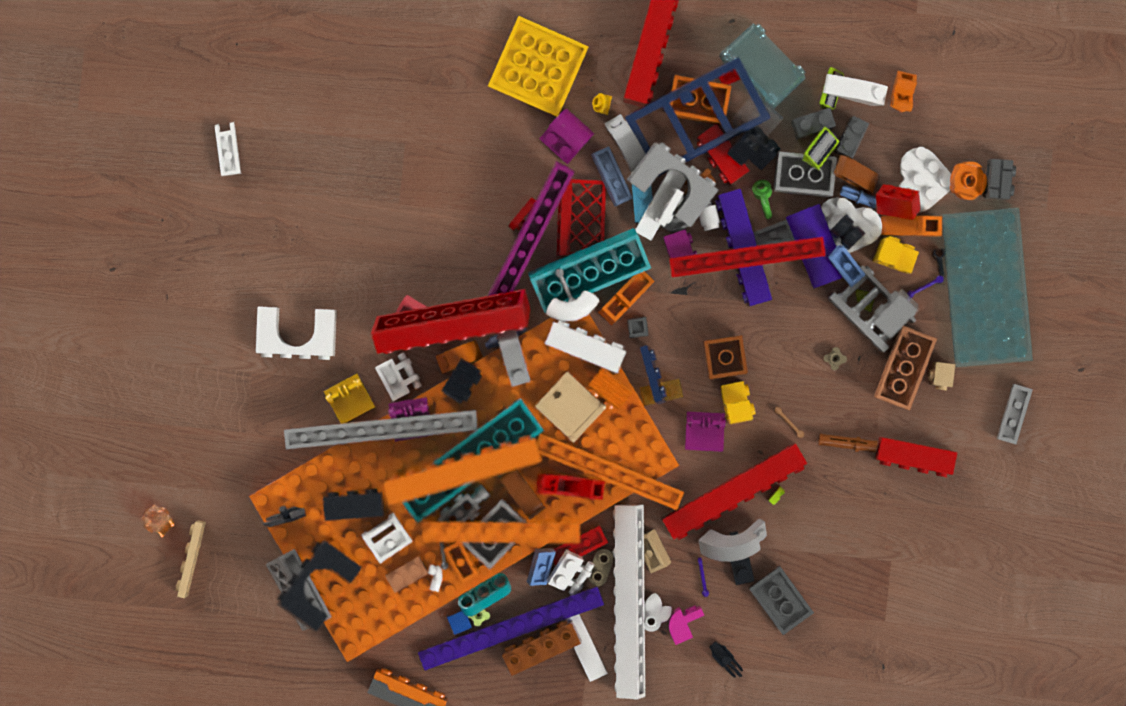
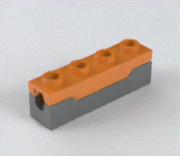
[367,668,448,706]

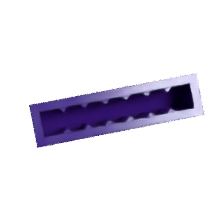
[786,204,843,289]

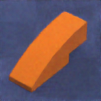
[598,271,655,326]

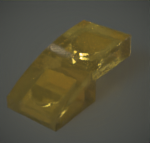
[639,379,683,406]

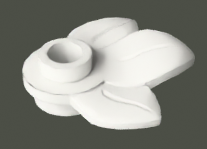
[644,593,672,632]

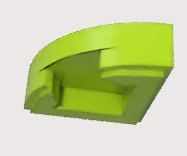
[767,486,785,505]

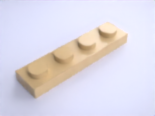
[176,520,206,598]

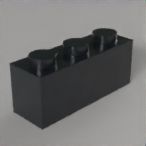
[323,488,385,521]

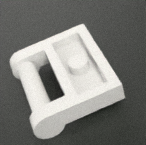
[361,513,413,563]

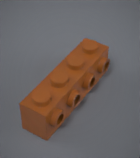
[502,619,582,676]

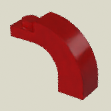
[535,473,605,500]

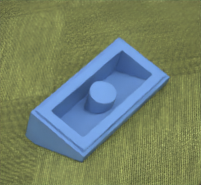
[828,245,866,287]

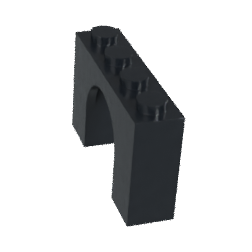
[277,540,363,632]

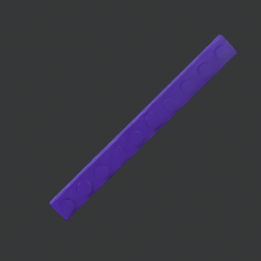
[418,586,604,671]

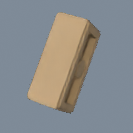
[644,529,671,573]

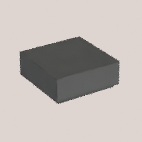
[627,317,649,338]

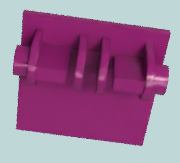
[388,397,433,442]
[685,412,726,452]

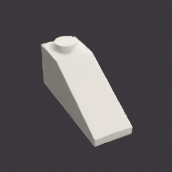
[823,74,888,106]

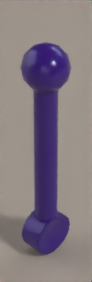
[907,276,944,298]
[698,557,709,597]

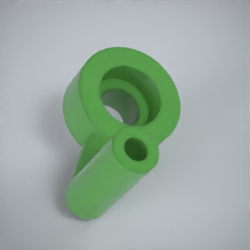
[752,180,772,219]

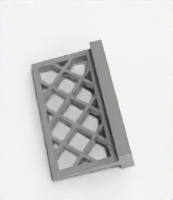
[266,549,332,631]

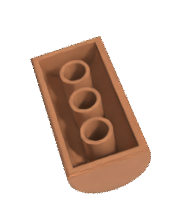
[874,326,937,411]

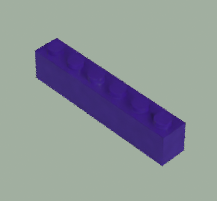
[715,189,772,307]

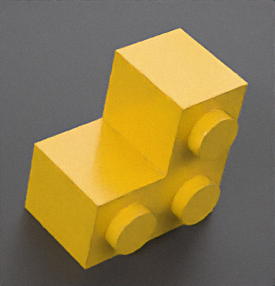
[872,236,919,274]
[720,381,755,424]

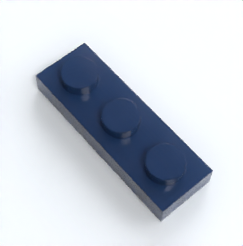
[640,345,667,404]

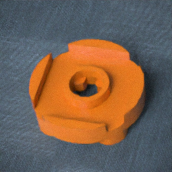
[950,161,987,200]

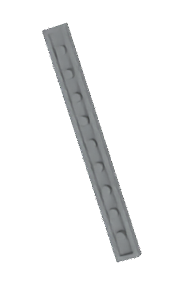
[284,410,478,449]

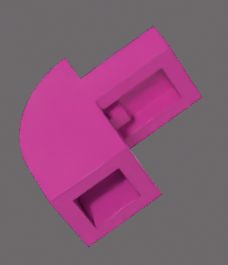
[668,605,704,645]

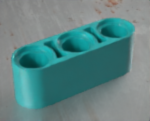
[458,573,512,616]

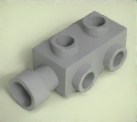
[438,484,491,522]

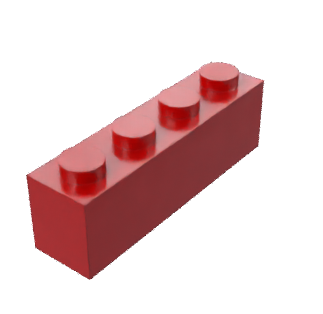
[875,437,958,478]

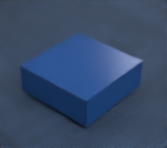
[447,611,472,635]

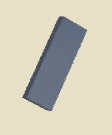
[591,147,633,207]

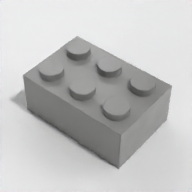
[773,151,837,197]
[462,498,527,569]

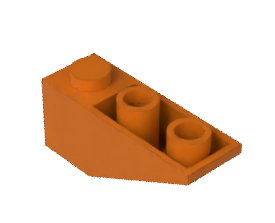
[881,216,942,237]

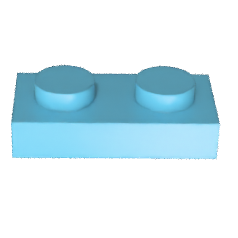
[632,184,652,223]

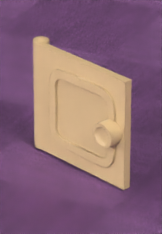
[535,372,607,443]

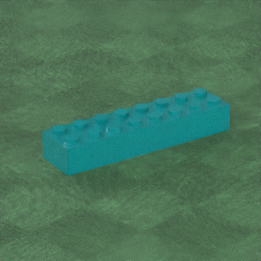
[402,399,544,523]

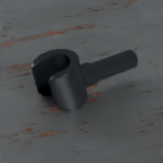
[932,248,945,276]

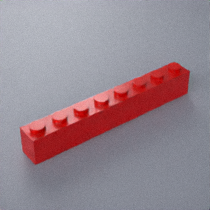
[661,443,807,540]

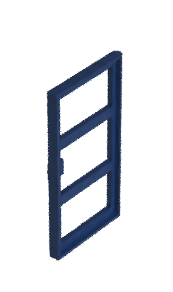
[625,56,771,177]

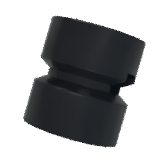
[829,214,865,250]

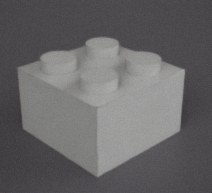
[873,289,918,338]

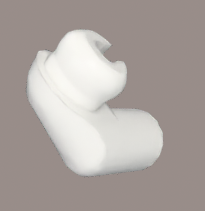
[428,565,443,592]

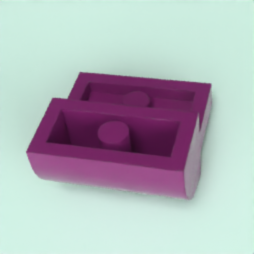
[539,108,595,164]

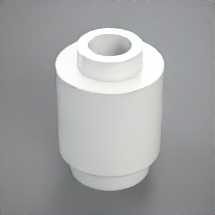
[699,202,720,231]

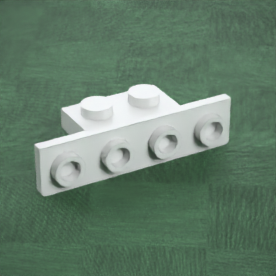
[635,169,686,240]

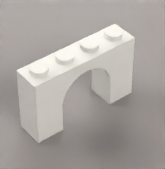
[256,307,337,360]

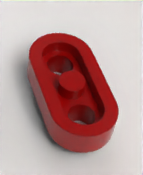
[508,197,536,231]

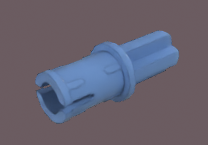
[840,185,876,209]

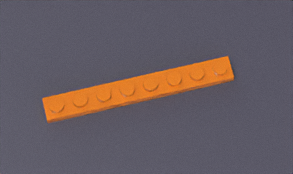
[536,433,684,510]
[422,522,580,543]

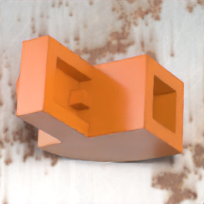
[890,71,917,112]
[435,340,483,374]

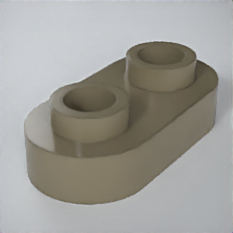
[588,548,613,586]

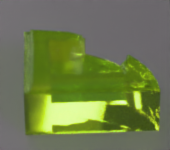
[855,289,874,312]

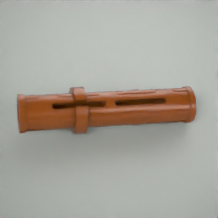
[818,433,877,453]

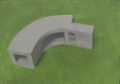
[604,114,646,173]
[497,329,530,387]
[698,519,767,561]

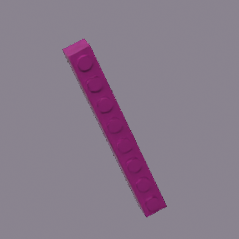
[487,161,574,296]

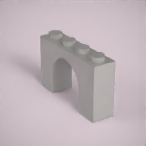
[627,142,718,227]

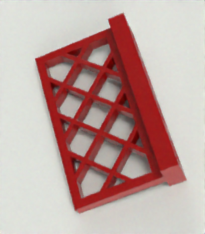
[556,179,606,256]

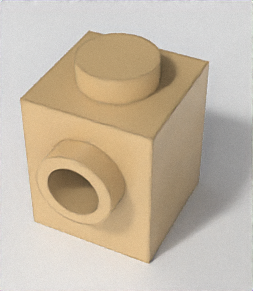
[928,362,955,390]

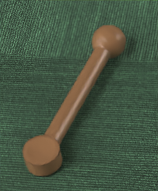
[774,407,804,438]

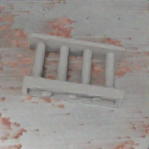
[827,265,916,352]

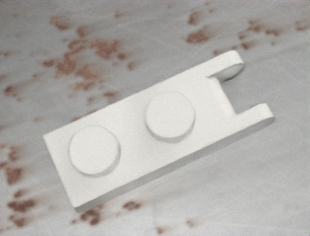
[215,122,241,176]

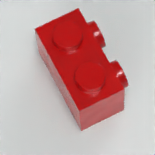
[876,184,921,220]

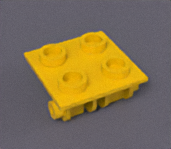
[323,374,375,424]

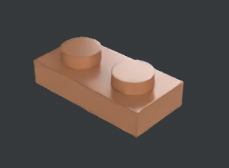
[385,556,428,593]

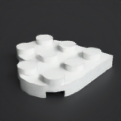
[899,147,951,212]
[821,197,882,253]

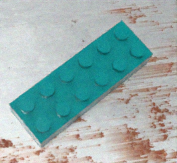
[528,228,651,313]

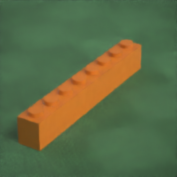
[383,436,542,506]

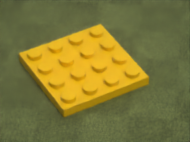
[488,16,589,117]

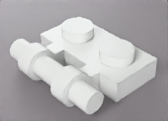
[375,352,422,401]
[547,550,595,595]

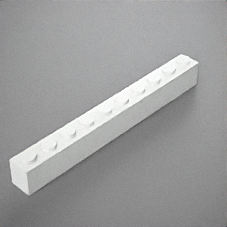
[613,504,645,699]

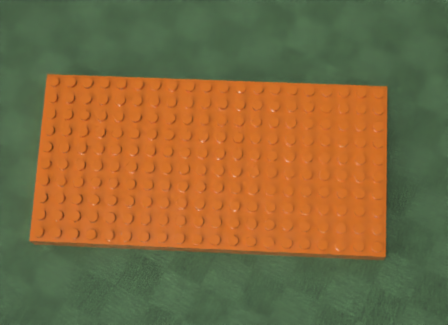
[249,314,679,662]

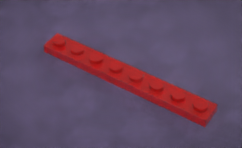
[669,237,826,278]

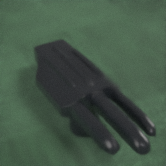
[263,506,306,527]
[709,641,743,678]

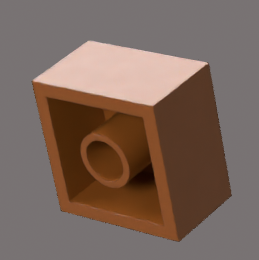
[702,335,748,379]

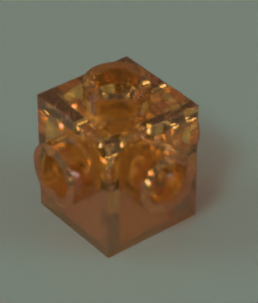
[141,504,175,538]

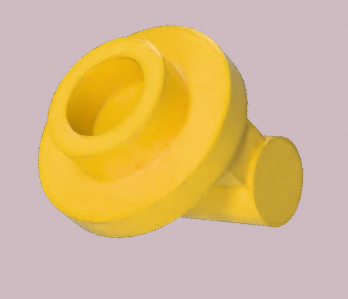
[592,93,612,115]

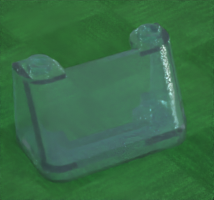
[719,23,806,111]

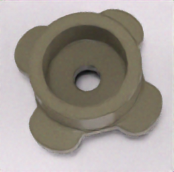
[824,347,847,370]

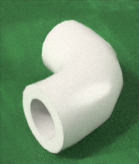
[546,291,599,321]

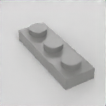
[996,384,1033,444]

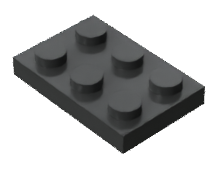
[749,566,814,635]

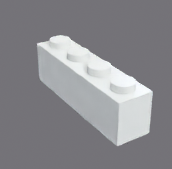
[545,320,626,373]

